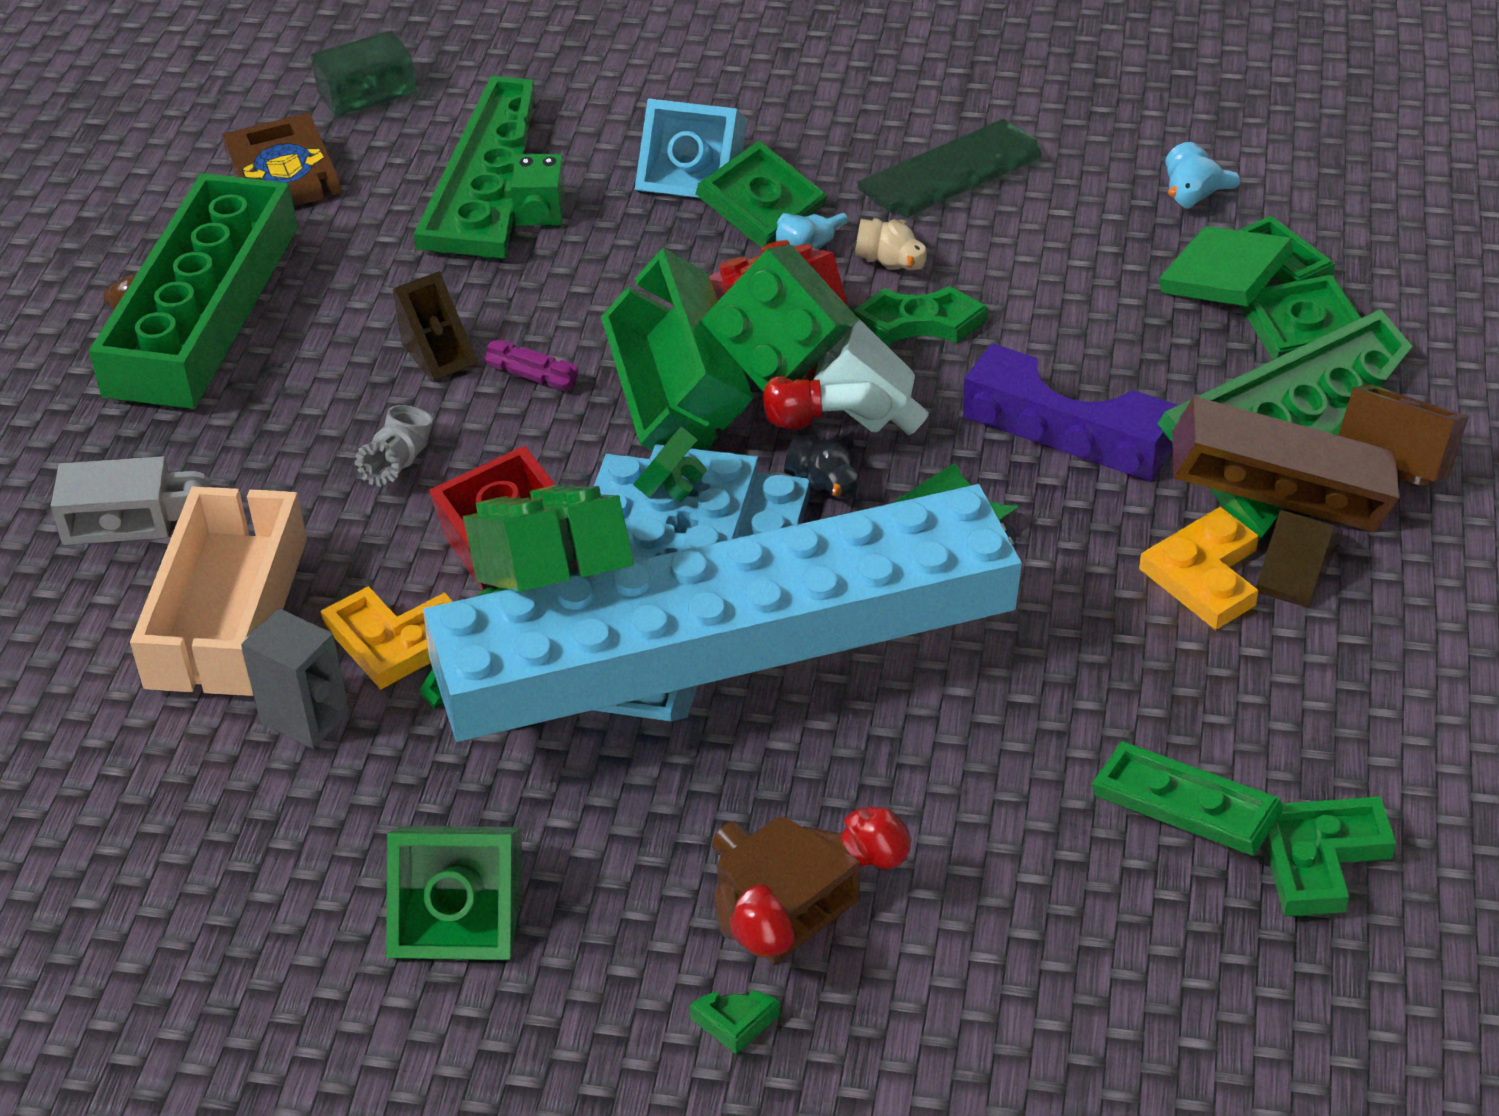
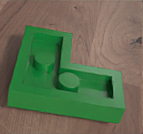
[1264,796,1396,917]

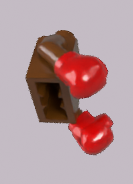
[712,807,911,965]

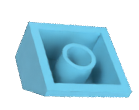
[634,99,747,199]

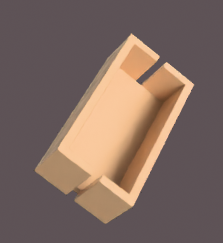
[130,486,307,696]

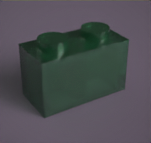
[311,30,417,117]

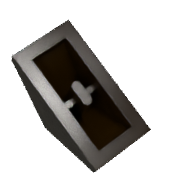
[393,271,478,382]
[1256,510,1343,608]

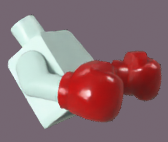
[763,318,929,436]

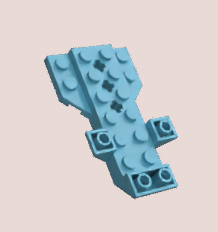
[569,444,810,721]

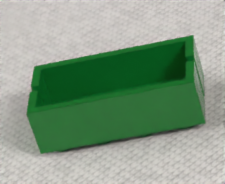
[601,247,753,451]
[463,484,634,592]

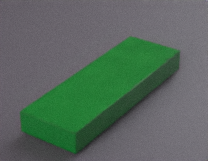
[1092,741,1283,856]

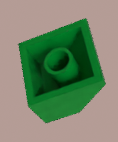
[386,826,522,960]

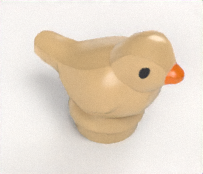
[855,218,927,270]

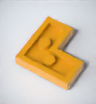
[1139,507,1259,630]
[321,586,453,690]

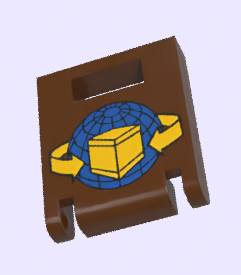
[222,112,341,206]

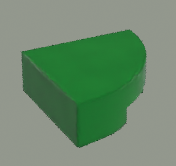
[689,990,780,1054]

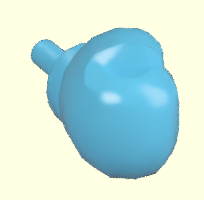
[776,213,848,250]

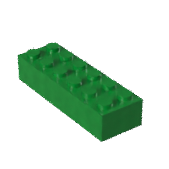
[89,173,298,409]

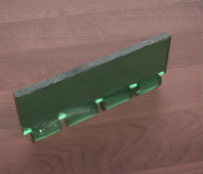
[857,119,1041,218]

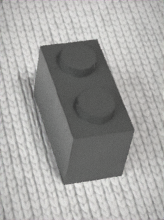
[241,608,350,749]

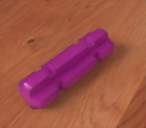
[485,340,579,391]

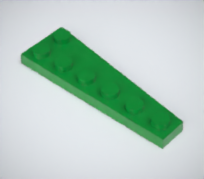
[414,76,535,258]

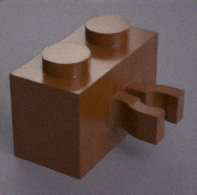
[1338,384,1469,486]

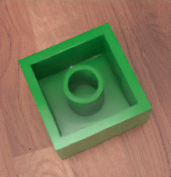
[700,245,859,392]

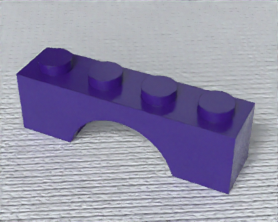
[963,343,1178,482]

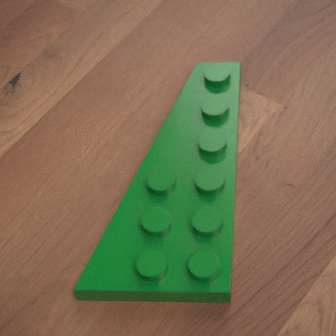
[1157,309,1412,541]

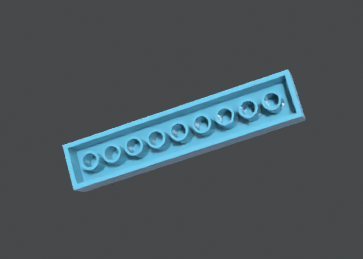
[423,484,1022,742]

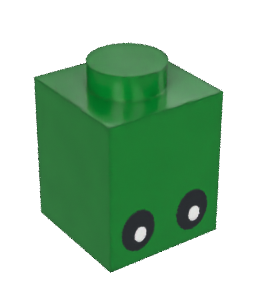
[511,154,566,225]

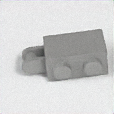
[51,456,211,545]

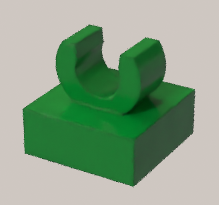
[633,426,707,502]

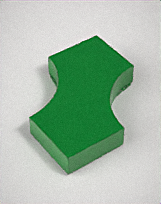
[852,286,989,346]

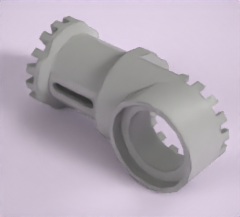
[355,405,433,487]

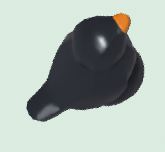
[784,434,859,499]

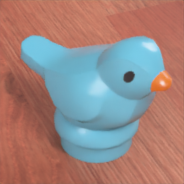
[1165,142,1241,208]

